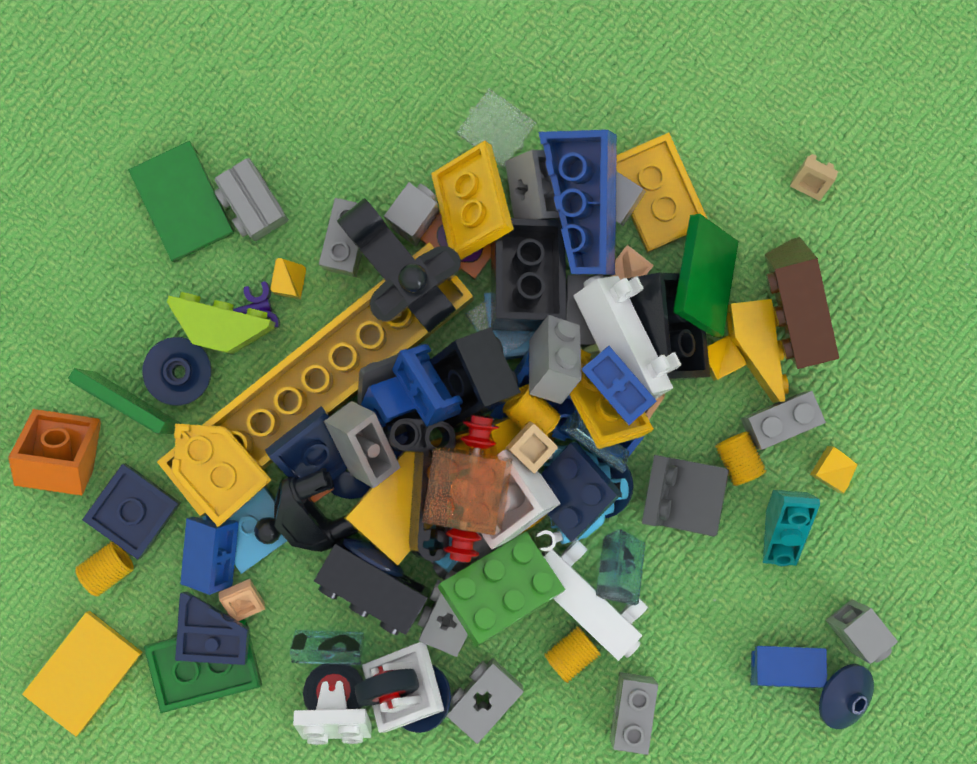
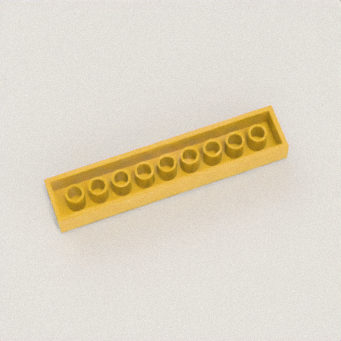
[157,242,474,516]

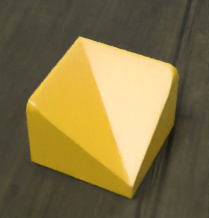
[270,258,306,300]
[707,335,747,381]
[810,446,858,494]

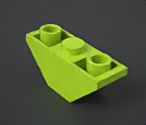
[167,292,276,354]

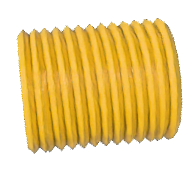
[503,384,560,436]
[715,431,767,486]
[75,541,134,597]
[544,626,601,683]

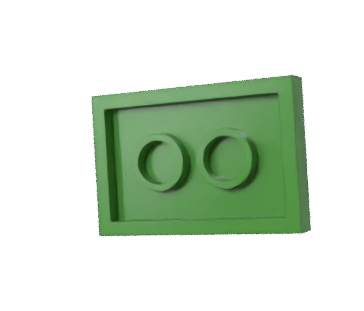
[438,531,566,648]

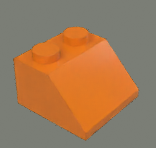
[8,409,101,496]

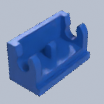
[392,344,463,427]
[581,346,657,426]
[361,377,416,427]
[180,515,239,595]
[750,646,827,688]

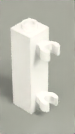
[573,275,681,399]
[542,540,648,661]

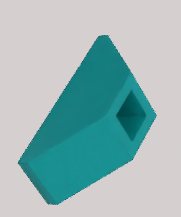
[763,490,820,566]

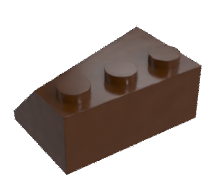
[765,237,839,369]

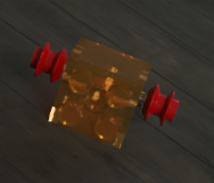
[422,415,513,562]

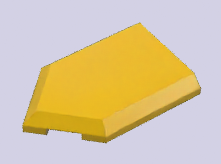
[569,349,654,449]
[171,424,272,527]

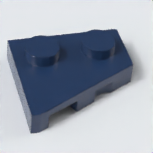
[175,592,250,665]

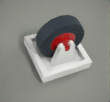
[355,642,445,733]
[293,661,372,745]

